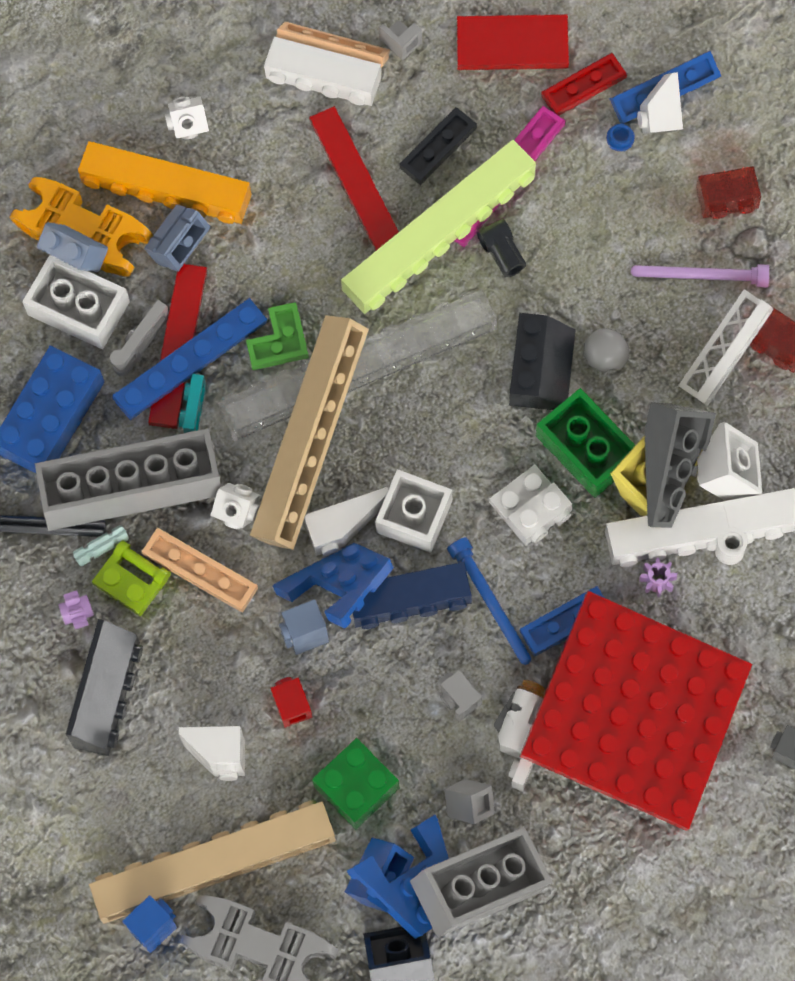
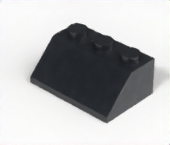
[509,312,576,410]

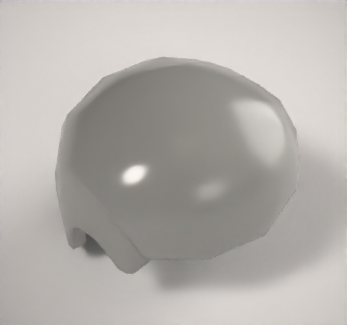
[583,328,629,373]

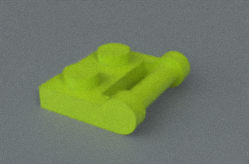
[92,540,171,617]

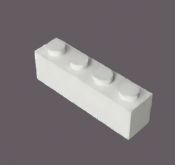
[264,37,381,106]

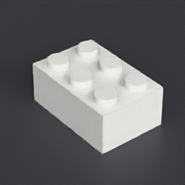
[22,254,130,350]

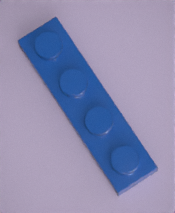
[610,51,721,124]

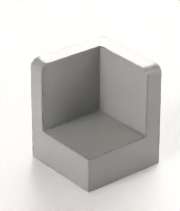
[379,21,422,60]
[444,779,495,824]

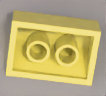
[610,435,703,516]

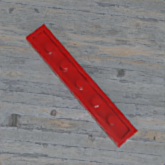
[309,106,399,251]
[148,264,208,429]

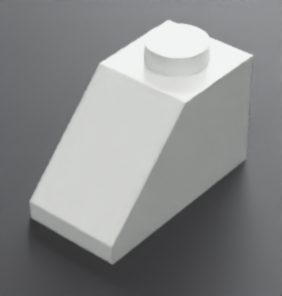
[637,72,683,134]

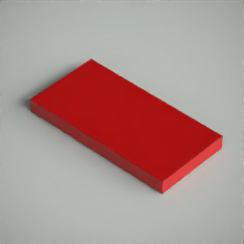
[457,14,569,70]

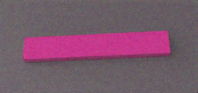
[454,106,565,247]

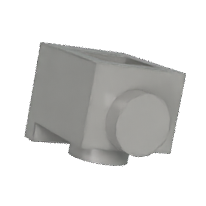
[437,670,482,722]

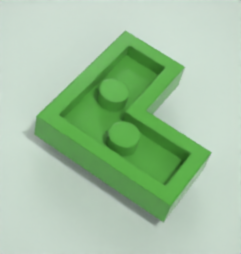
[246,302,309,370]

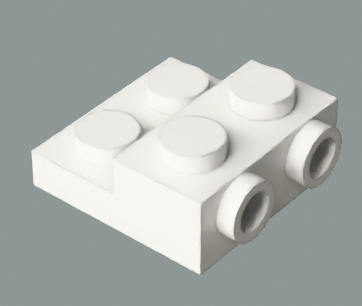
[489,464,572,546]

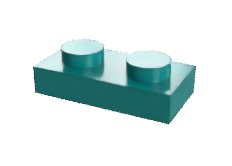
[179,374,206,433]

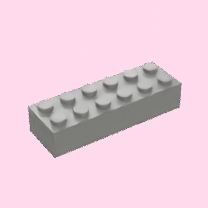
[35,428,221,531]

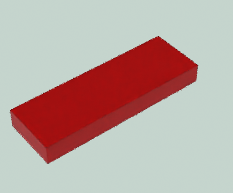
[541,53,627,116]

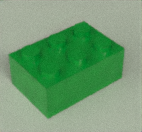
[536,388,635,498]

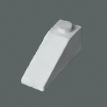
[304,487,388,556]

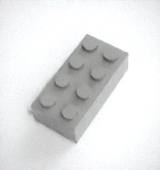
[410,827,553,938]

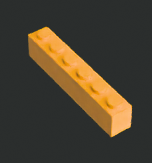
[78,141,252,224]

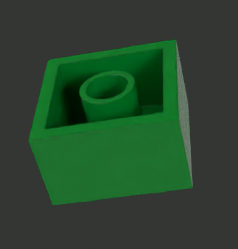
[312,737,400,830]

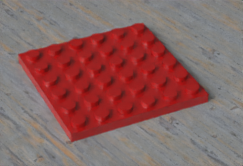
[519,591,753,831]

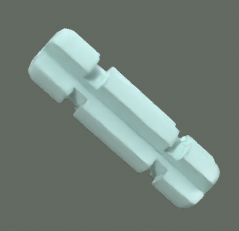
[73,525,129,566]

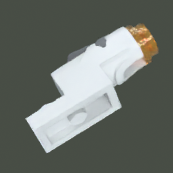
[494,680,545,792]

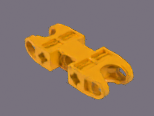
[10,177,153,277]

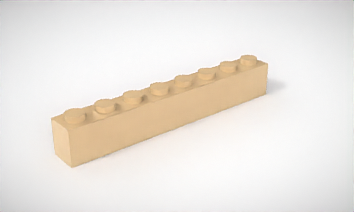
[250,315,369,550]
[89,800,336,924]

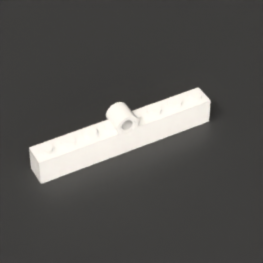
[605,488,795,567]

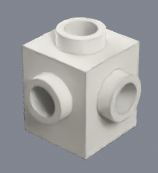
[165,96,209,140]
[210,483,260,529]

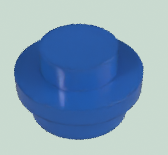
[606,124,635,151]

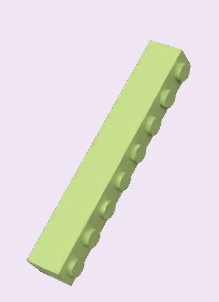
[341,140,536,314]

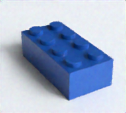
[0,345,105,473]

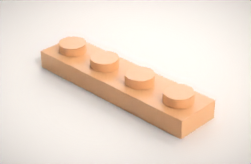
[276,22,390,68]
[142,527,258,613]

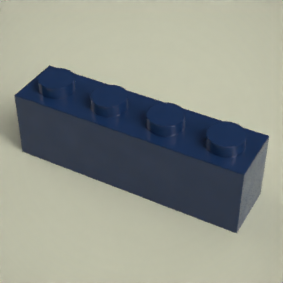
[352,562,472,629]

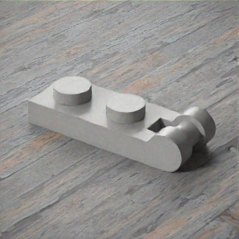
[110,300,169,376]

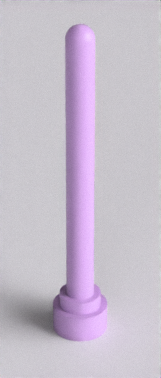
[631,264,769,288]

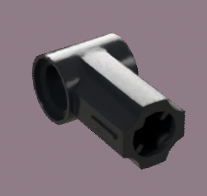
[476,218,526,278]

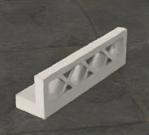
[678,289,774,406]

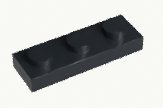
[399,107,477,186]

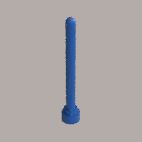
[447,537,531,665]

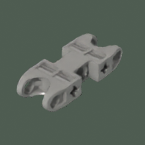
[180,895,339,981]

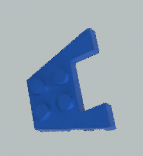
[272,543,394,629]
[347,815,449,939]

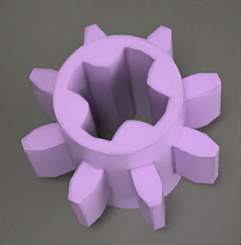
[639,558,677,597]
[58,590,94,630]

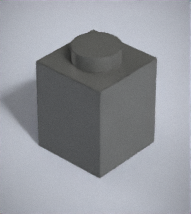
[770,725,795,769]

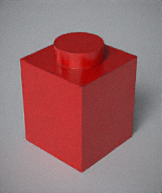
[270,677,313,728]

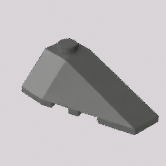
[645,402,716,528]

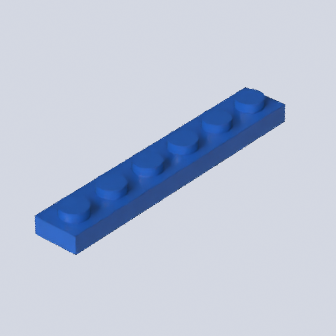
[112,298,267,421]

